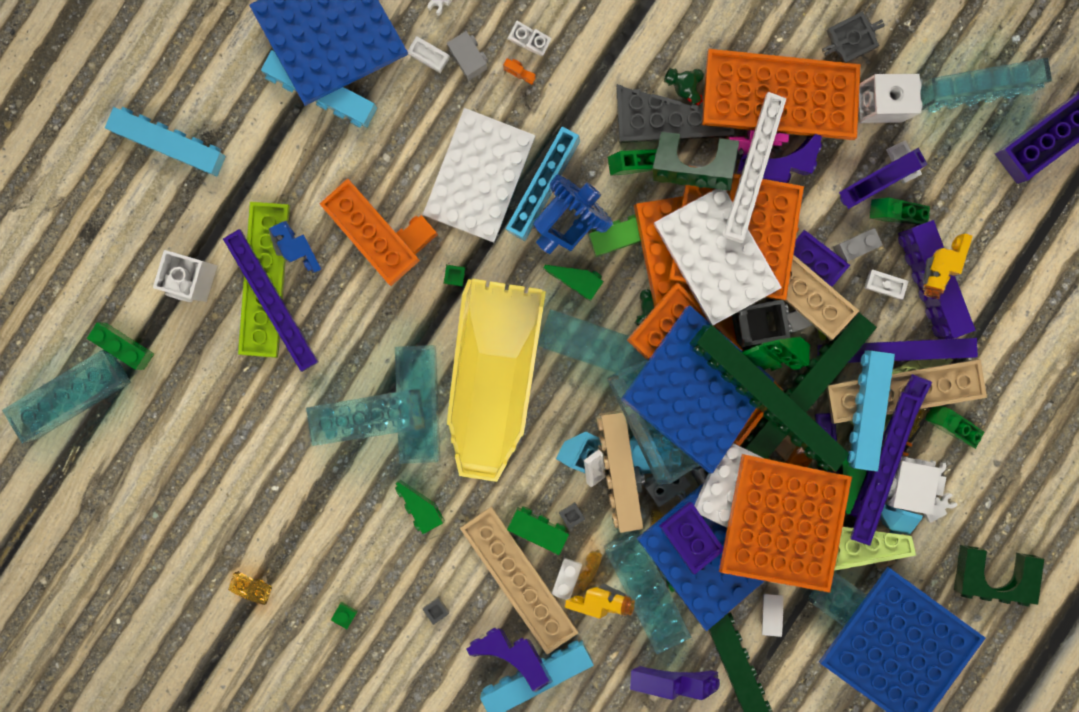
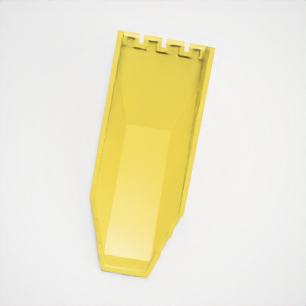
[447,279,546,482]

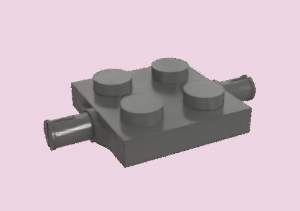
[822,11,885,63]

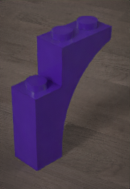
[737,134,822,183]
[839,147,928,209]
[466,628,553,692]
[630,666,720,700]

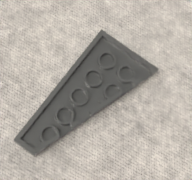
[616,84,735,143]

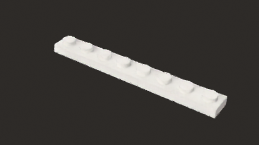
[723,92,786,243]

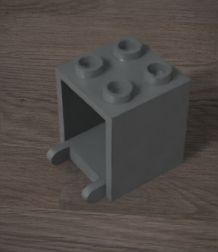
[732,300,792,347]

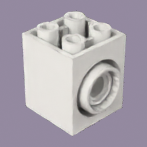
[858,74,922,123]
[153,250,217,302]
[885,456,941,515]

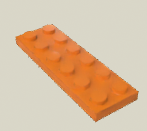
[320,179,420,286]

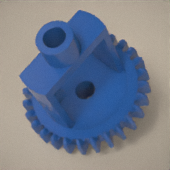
[533,174,613,254]

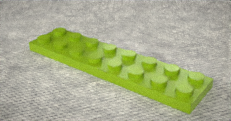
[238,202,290,358]

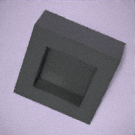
[634,466,645,493]
[559,502,585,529]
[422,597,449,625]

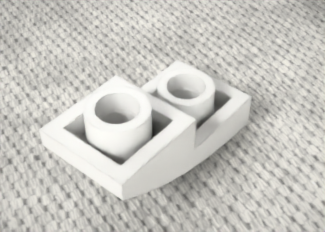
[507,21,552,56]
[762,594,783,637]

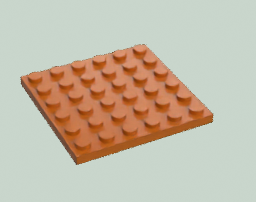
[669,166,804,301]
[719,454,852,592]

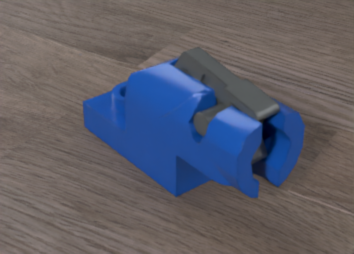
[269,221,321,274]

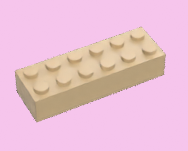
[597,410,643,533]

